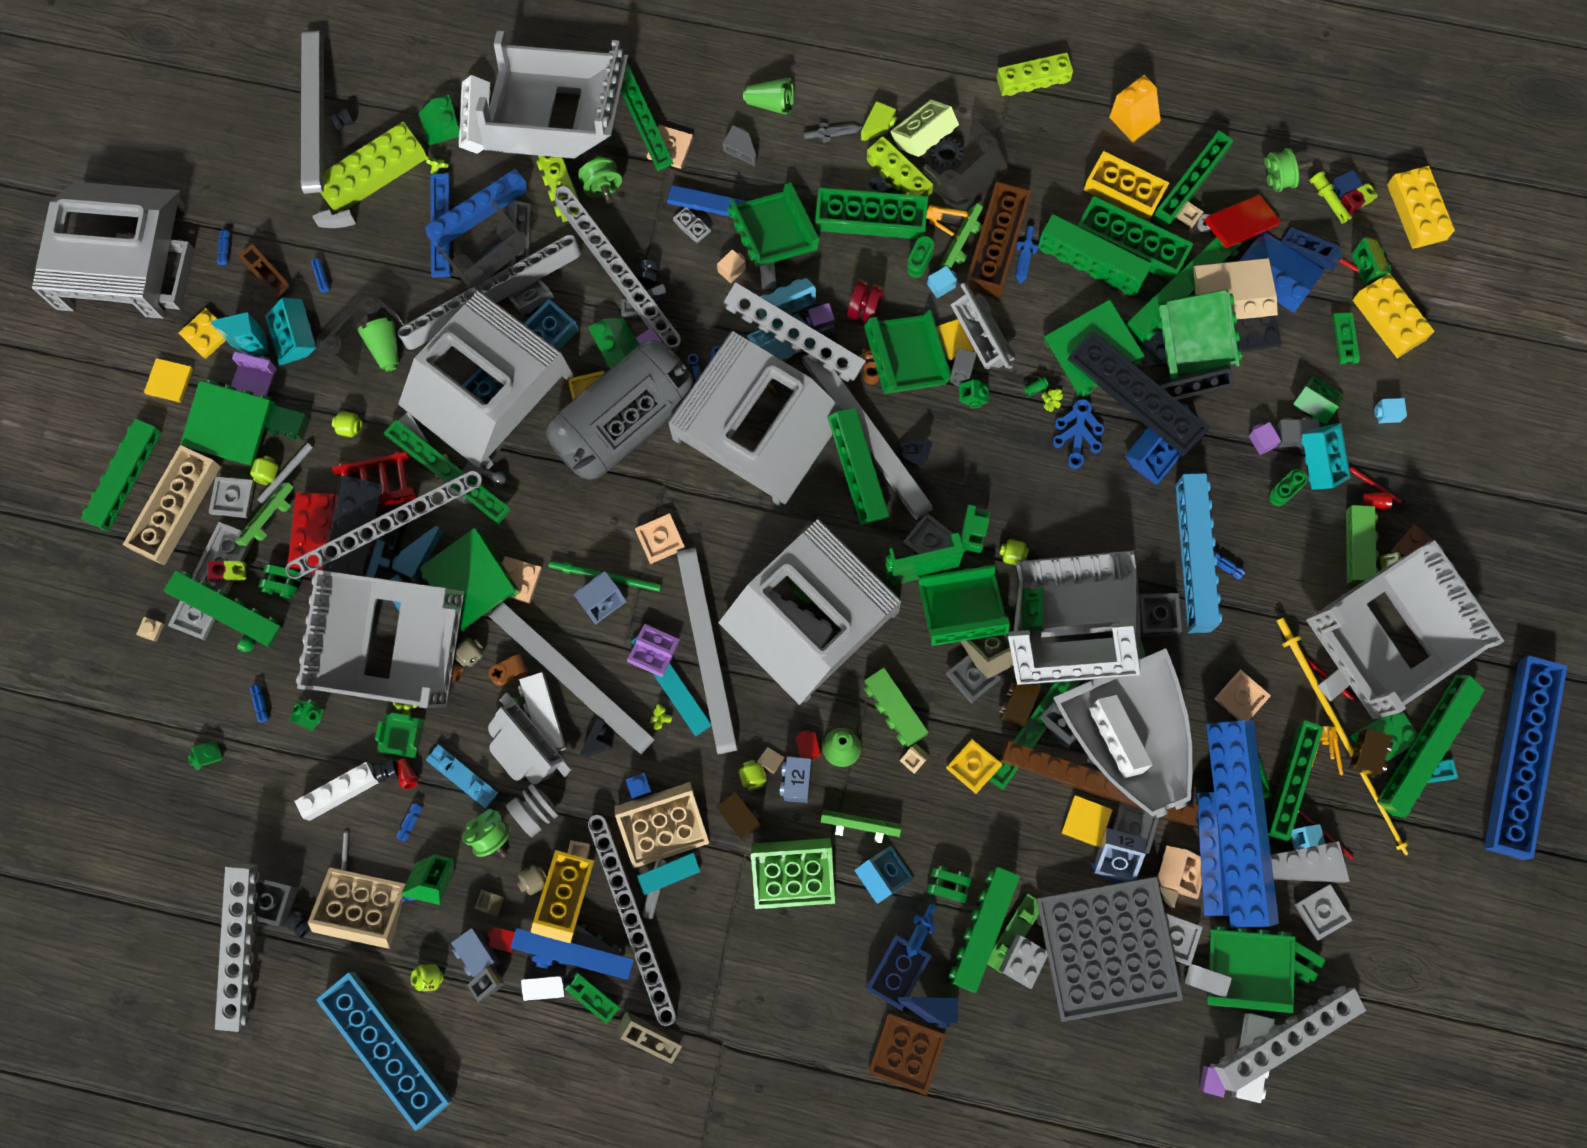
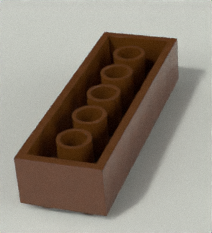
[966,182,1032,298]

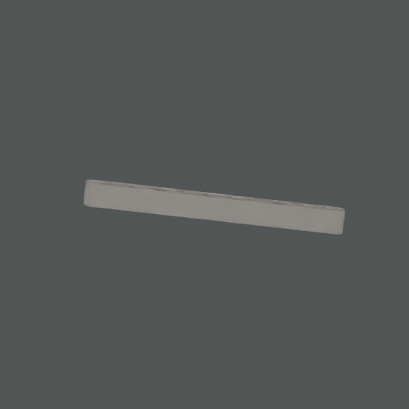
[301,30,324,194]
[555,186,681,352]
[398,235,581,350]
[801,352,933,520]
[286,471,482,579]
[677,548,737,754]
[488,602,654,754]
[588,815,677,1026]

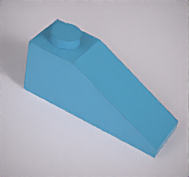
[392,526,443,582]

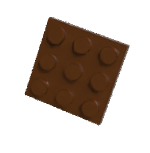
[868,1013,946,1095]

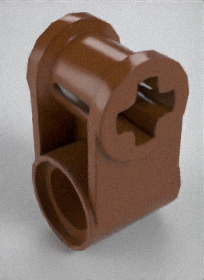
[862,348,880,385]
[488,655,528,686]

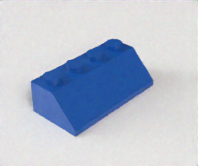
[1125,403,1190,485]

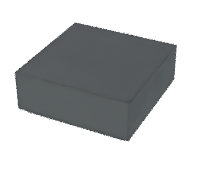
[647,284,667,302]
[621,298,640,318]

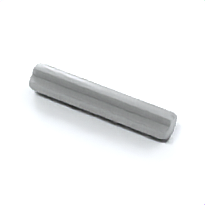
[642,859,667,919]

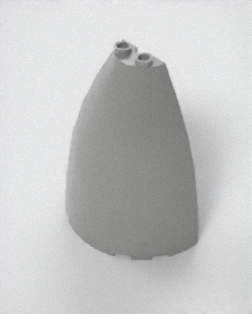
[1053,649,1192,818]

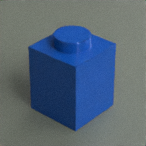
[626,773,653,800]

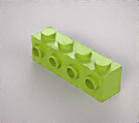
[996,53,1073,96]
[867,137,933,196]
[536,155,579,222]

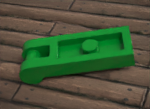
[1332,312,1360,365]
[1022,586,1044,632]
[564,972,620,1024]

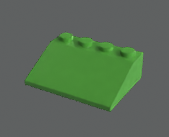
[751,838,835,909]

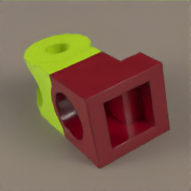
[1340,184,1378,215]
[208,561,246,582]

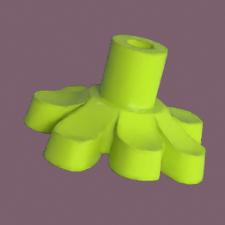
[425,156,449,174]
[1042,389,1063,412]
[393,702,418,716]
[651,704,672,730]

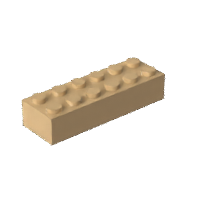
[123,445,221,566]

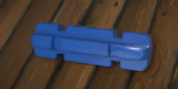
[217,230,231,265]
[311,258,330,293]
[1213,551,1245,579]
[250,684,269,722]
[396,803,422,841]

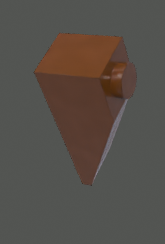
[238,244,291,298]

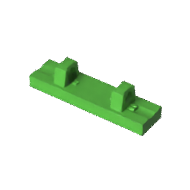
[938,203,983,269]
[234,483,294,546]
[821,810,901,843]
[987,894,1039,974]

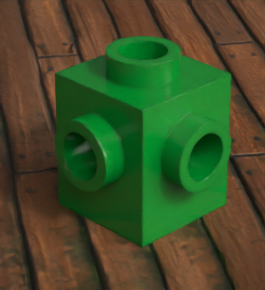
[959,380,989,408]
[289,699,324,731]

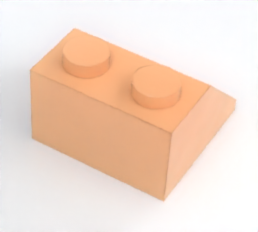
[1157,846,1202,899]

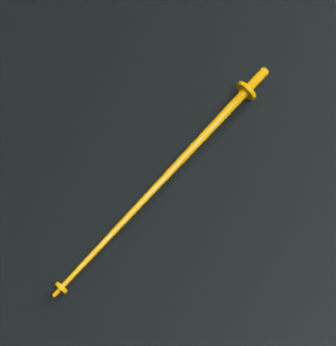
[1277,617,1408,855]

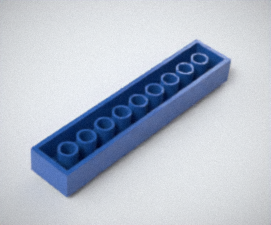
[1484,655,1567,860]
[1206,720,1279,927]

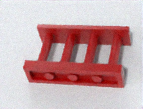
[332,451,417,508]

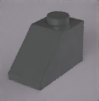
[723,126,757,166]
[1040,703,1077,749]
[467,966,505,1002]

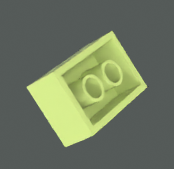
[890,100,959,157]

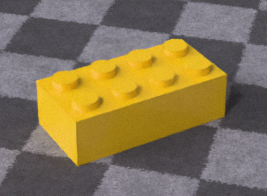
[1084,151,1169,222]
[1387,166,1455,249]
[1352,273,1435,358]
[531,850,594,943]

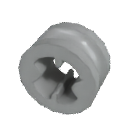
[1197,214,1211,233]

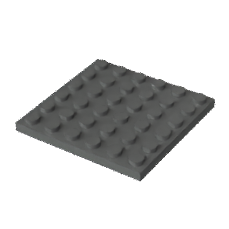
[1036,877,1183,1022]

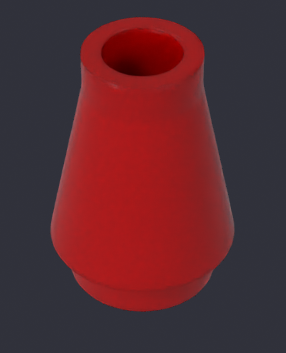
[1362,492,1392,511]
[396,759,418,790]

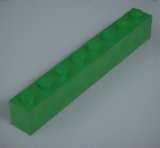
[1126,237,1242,344]
[1376,675,1485,818]

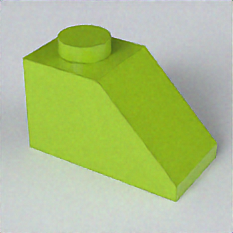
[861,101,897,141]

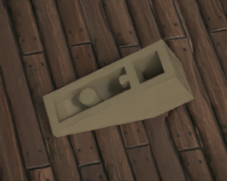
[616,1011,682,1064]

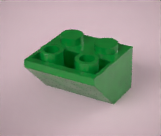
[401,855,454,905]

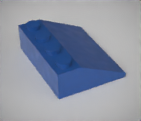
[1240,232,1325,313]

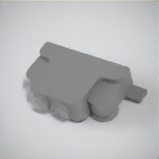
[951,283,1016,369]
[488,692,572,784]

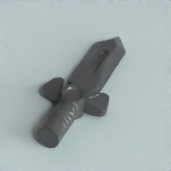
[803,123,863,143]

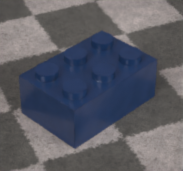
[865,935,932,1010]

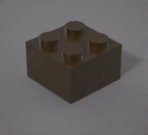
[998,682,1041,729]
[1348,729,1393,776]
[716,792,761,842]

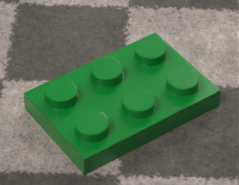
[1348,712,1418,761]

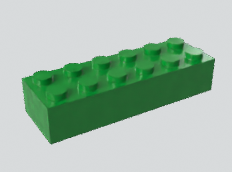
[815,188,928,239]
[1077,196,1193,281]
[1038,214,1152,297]
[948,867,1020,993]

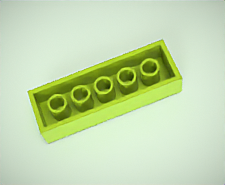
[320,122,426,214]

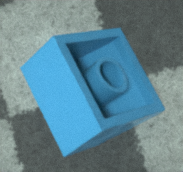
[854,846,914,904]

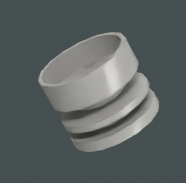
[505,784,559,837]

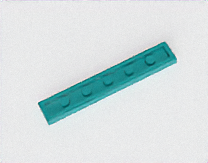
[631,637,712,737]

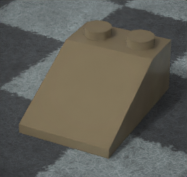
[960,634,1014,679]

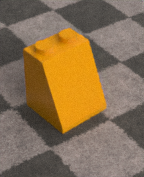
[1109,75,1161,142]

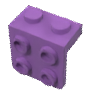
[231,352,277,397]

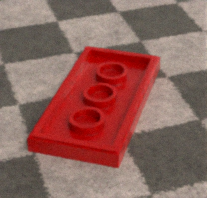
[1204,195,1281,248]

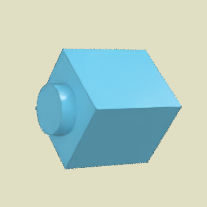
[927,266,957,298]
[1374,398,1407,423]
[1291,824,1325,850]

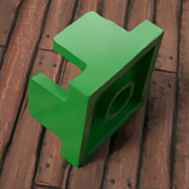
[960,505,990,553]
[375,713,425,759]

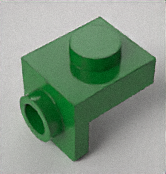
[188,740,222,770]

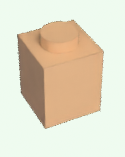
[717,250,746,283]

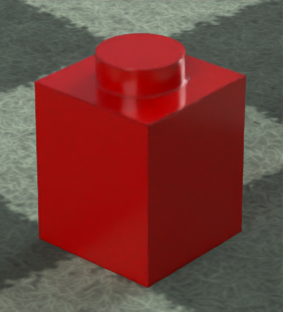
[796,730,821,760]
[487,927,515,953]

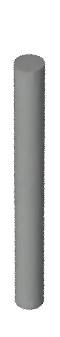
[257,443,313,504]

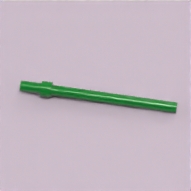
[548,560,662,592]

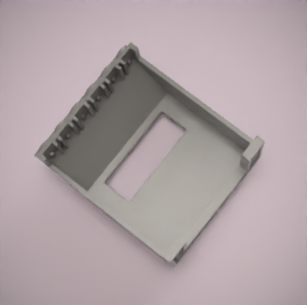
[476,31,628,158]
[32,182,186,319]
[398,290,573,469]
[668,331,843,505]
[718,519,901,705]
[1306,540,1504,719]
[1008,550,1141,685]
[296,570,464,708]

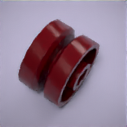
[847,278,885,323]

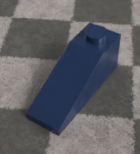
[1281,227,1343,272]
[898,997,958,1028]

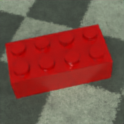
[288,493,336,573]

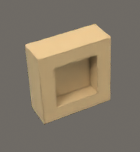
[1177,202,1203,228]
[136,617,164,642]
[568,840,591,859]

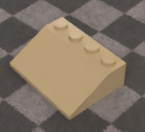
[1194,258,1278,319]
[614,782,709,868]
[308,868,405,949]

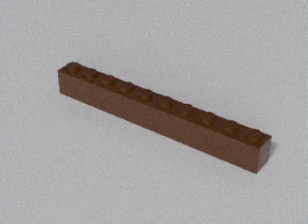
[1000,741,1199,826]

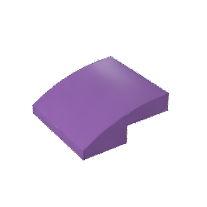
[627,624,680,677]

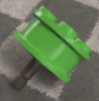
[1264,148,1313,192]
[578,156,622,203]
[462,809,511,858]

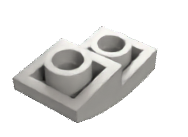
[673,207,711,243]
[312,210,356,228]
[1184,964,1232,998]

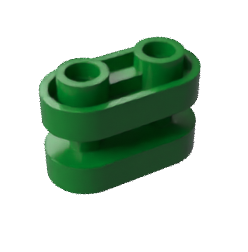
[907,236,934,278]
[1269,469,1307,506]
[258,564,302,599]
[927,866,971,903]
[1294,942,1325,984]

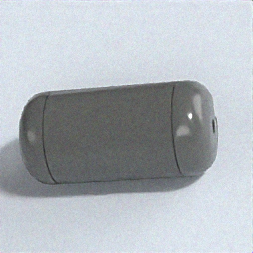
[546,340,695,480]

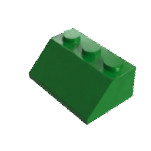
[588,318,638,369]

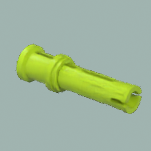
[1310,171,1352,224]

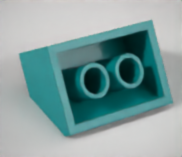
[265,298,316,365]
[211,312,269,358]
[1302,423,1351,490]

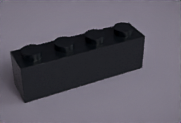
[1154,366,1234,400]
[571,920,625,976]

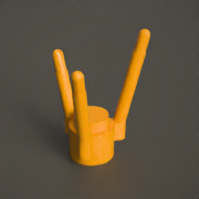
[926,204,968,236]
[1312,726,1343,775]

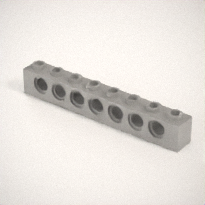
[724,282,865,382]
[215,863,259,1032]
[1214,986,1366,1092]

